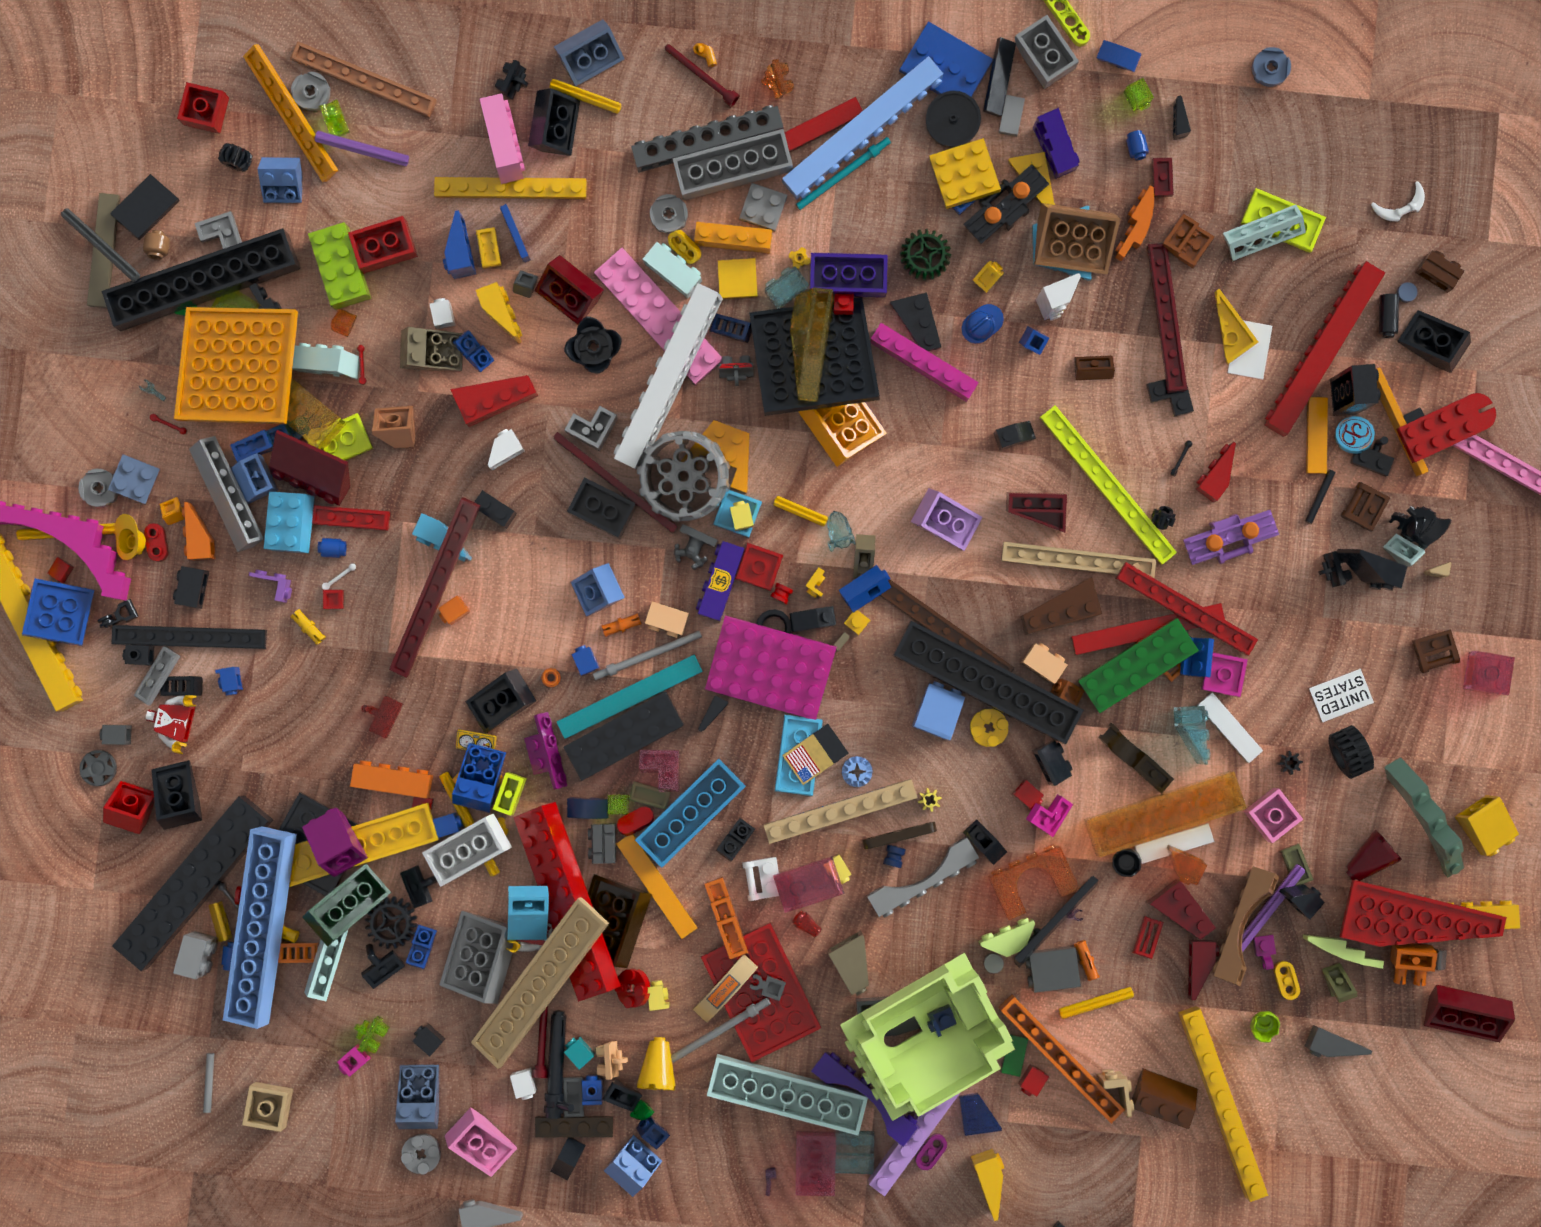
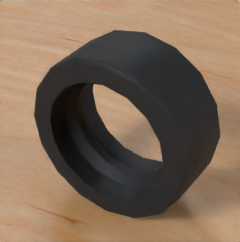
[756,609,792,634]

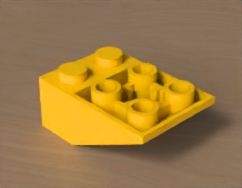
[475,282,523,344]

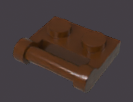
[1341,482,1390,532]
[1412,629,1460,673]

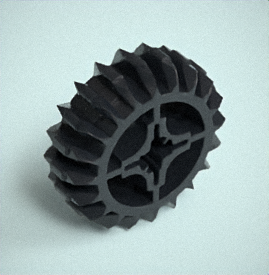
[365,896,418,949]

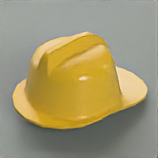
[115,514,146,560]

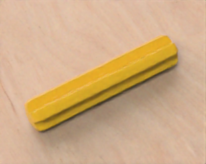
[773,496,828,526]

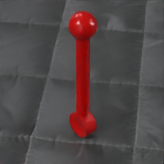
[357,345,367,385]
[150,414,187,435]

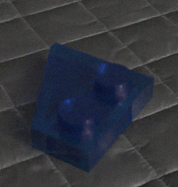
[959,1093,1002,1136]

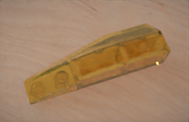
[790,287,833,402]

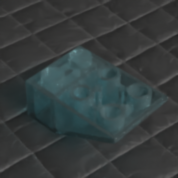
[1174,706,1210,765]

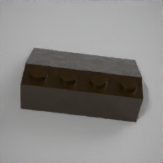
[588,874,652,968]

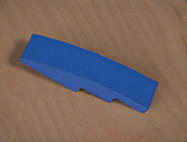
[230,416,312,463]

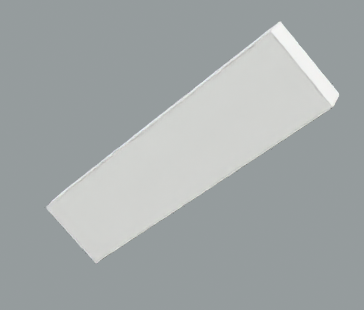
[1197,692,1263,763]
[1134,823,1214,864]

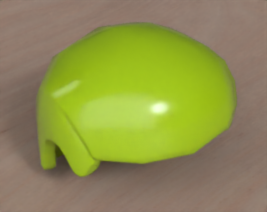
[1250,1011,1280,1043]

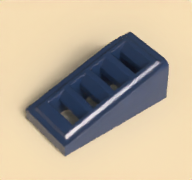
[710,313,752,343]

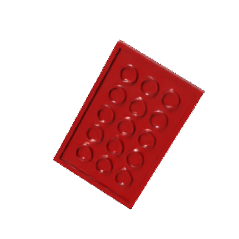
[701,923,821,1062]

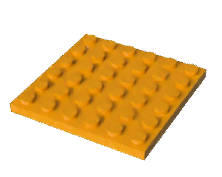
[174,307,298,424]

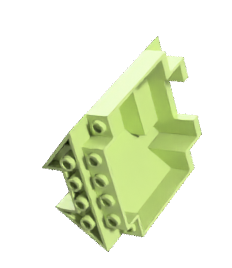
[840,953,1015,1121]

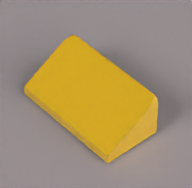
[208,901,232,942]

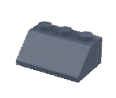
[554,19,625,86]

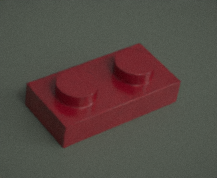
[1152,157,1174,197]

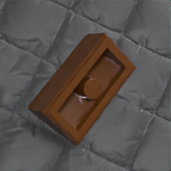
[1074,355,1115,380]

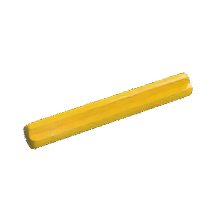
[549,79,621,114]
[1059,987,1134,1019]

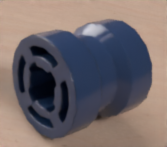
[883,845,906,868]

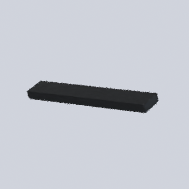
[1014,876,1099,968]

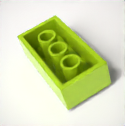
[308,222,372,310]

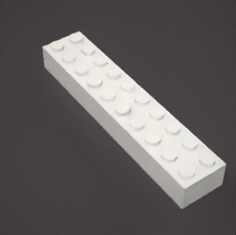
[614,283,723,469]

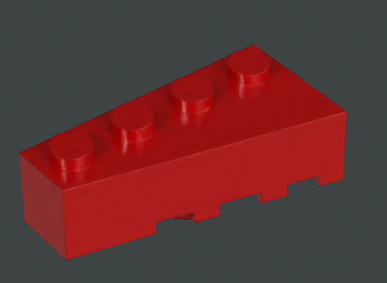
[450,375,538,427]

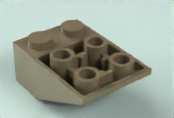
[400,327,463,371]

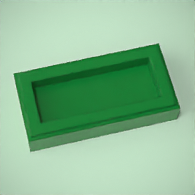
[1001,1034,1028,1077]

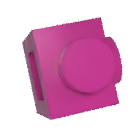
[337,1044,371,1077]

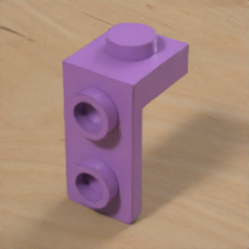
[249,570,292,603]

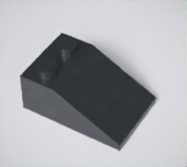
[1398,310,1471,373]
[1336,549,1408,591]
[465,669,537,734]
[151,760,202,830]

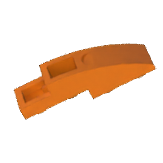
[1115,185,1154,261]

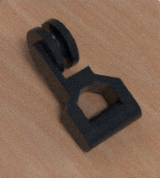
[97,599,139,628]

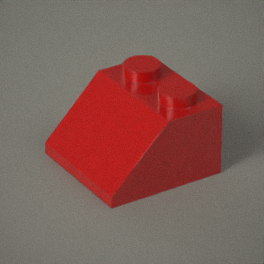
[103,781,155,834]

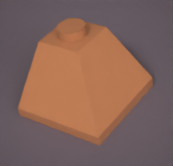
[372,406,416,448]

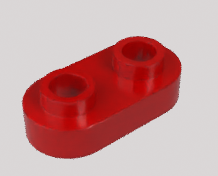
[144,523,169,562]

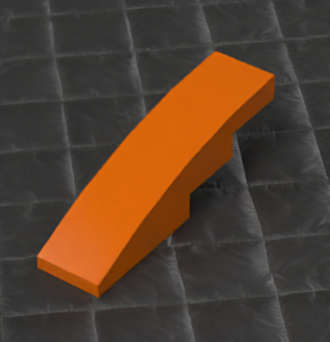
[704,877,748,959]

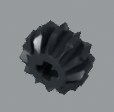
[218,143,253,172]

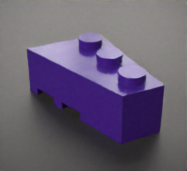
[1033,108,1080,179]

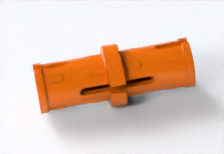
[601,613,642,637]
[1074,940,1100,981]

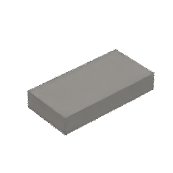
[999,95,1025,137]

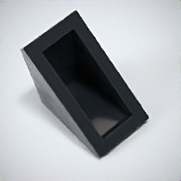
[550,1137,586,1180]

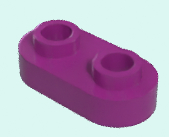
[915,1133,947,1170]

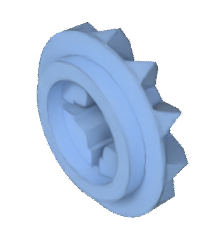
[842,756,873,787]

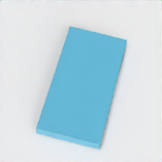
[775,715,823,796]

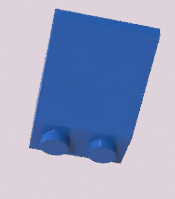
[443,210,476,279]

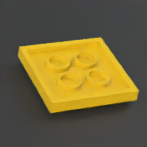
[929,138,1001,209]

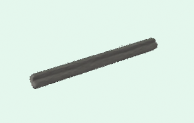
[61,208,140,282]

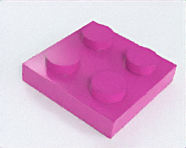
[1201,653,1248,697]

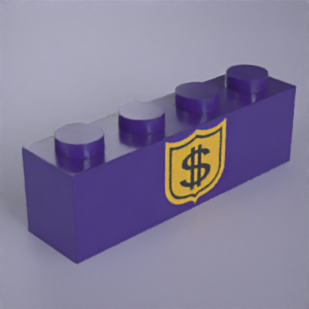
[696,541,745,622]

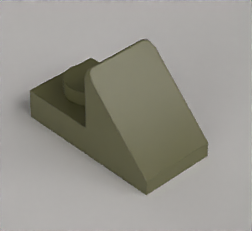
[1322,963,1357,1003]

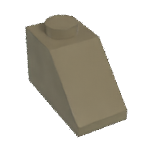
[853,534,875,578]

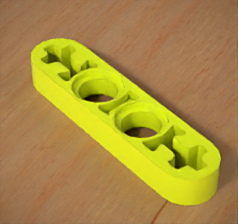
[1043,0,1090,47]

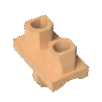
[596,1041,628,1080]

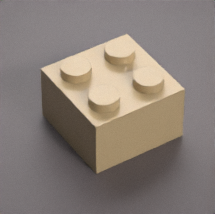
[242,1082,293,1132]

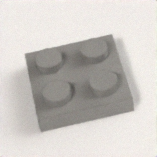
[739,183,787,232]

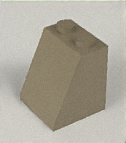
[828,931,869,996]

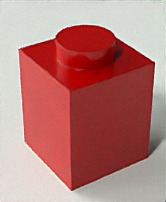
[1012,779,1044,810]
[1018,1063,1049,1097]

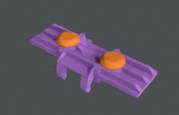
[1183,510,1279,565]

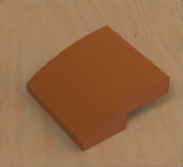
[1162,214,1215,268]

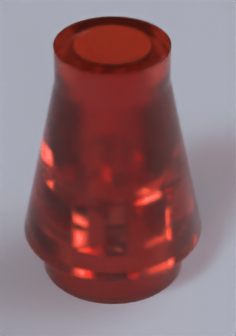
[792,910,822,938]

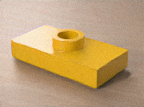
[476,227,502,269]

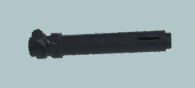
[544,1010,574,1119]

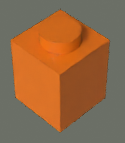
[438,595,470,625]

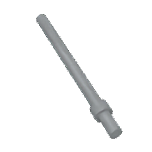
[593,630,702,680]
[671,997,771,1063]

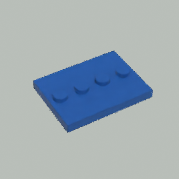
[899,21,993,97]

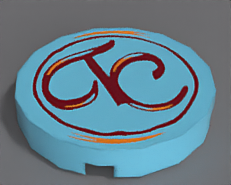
[1335,416,1375,454]

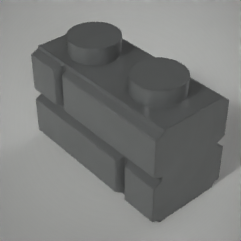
[588,823,616,864]

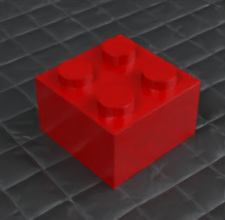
[177,82,229,134]

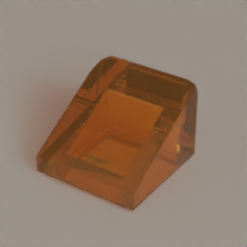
[331,309,357,337]

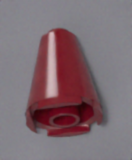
[1346,830,1402,881]

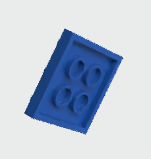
[22,578,94,647]

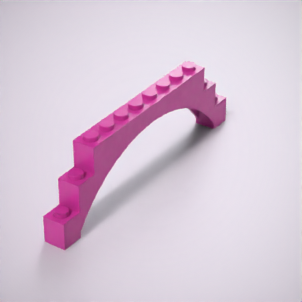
[0,501,131,601]

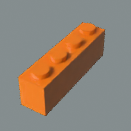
[350,760,433,798]

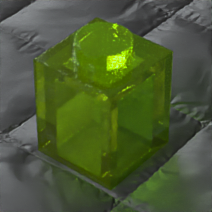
[1123,78,1154,112]
[608,794,629,814]

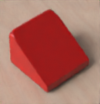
[48,557,74,583]

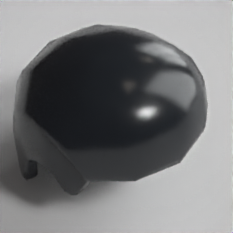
[1112,848,1142,877]

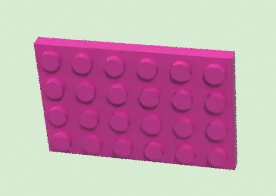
[705,615,837,720]

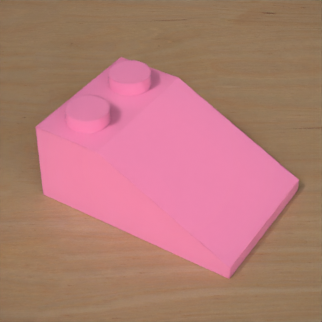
[445,1107,517,1177]

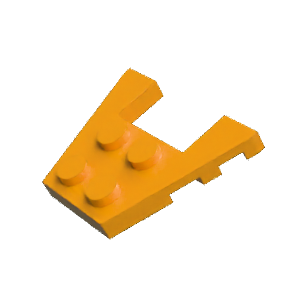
[681,420,750,494]

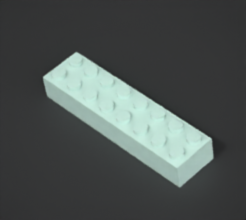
[707,1054,868,1136]

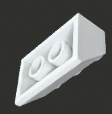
[1036,273,1081,321]

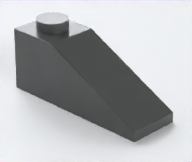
[1305,1025,1372,1058]

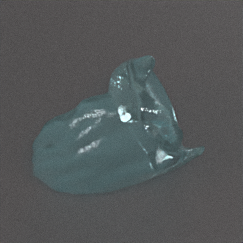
[827,511,856,552]

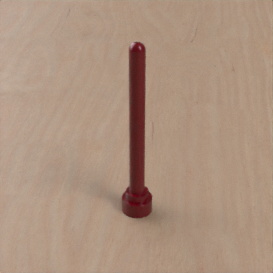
[665,44,740,107]
[532,1006,548,1078]

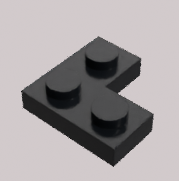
[1146,379,1194,417]

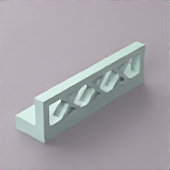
[1223,205,1306,261]

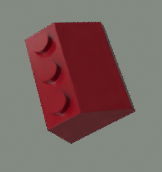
[534,255,604,325]

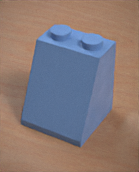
[912,681,965,741]

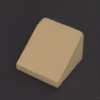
[1424,562,1451,578]

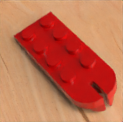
[1396,393,1496,464]

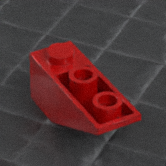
[1196,442,1236,503]

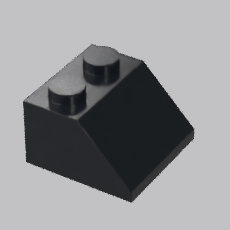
[1032,740,1073,786]

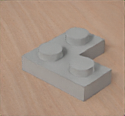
[194,211,242,249]

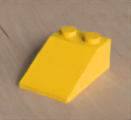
[971,1149,1005,1221]

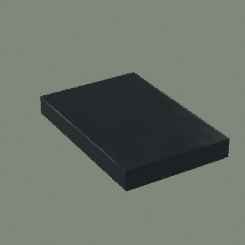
[110,174,180,240]

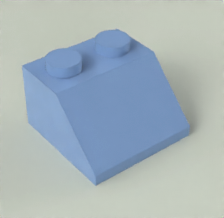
[571,563,625,617]

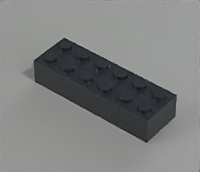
[563,691,684,781]

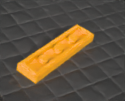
[1306,397,1328,474]

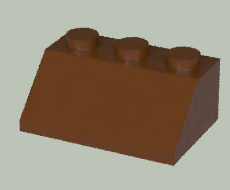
[1131,1068,1198,1129]

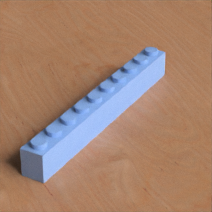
[782,56,943,199]

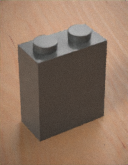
[1025,946,1081,993]

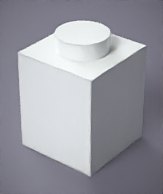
[430,298,456,330]
[510,1068,537,1100]

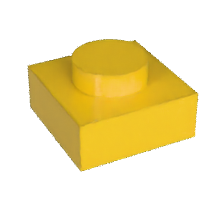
[844,610,870,636]

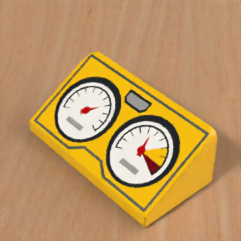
[456,729,497,750]

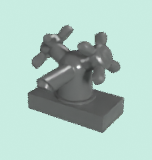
[674,524,718,570]

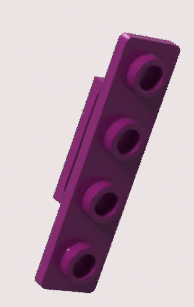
[524,712,567,790]

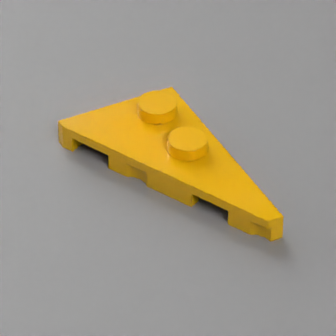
[1008,152,1055,205]
[1214,289,1259,365]

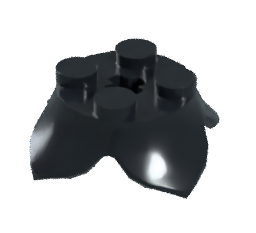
[564,316,622,374]

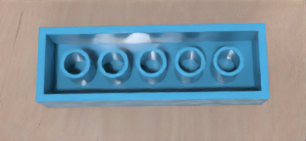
[635,758,746,868]

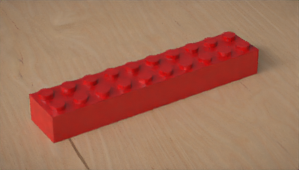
[513,802,621,1002]

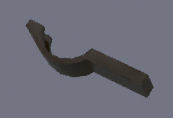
[1098,723,1174,793]

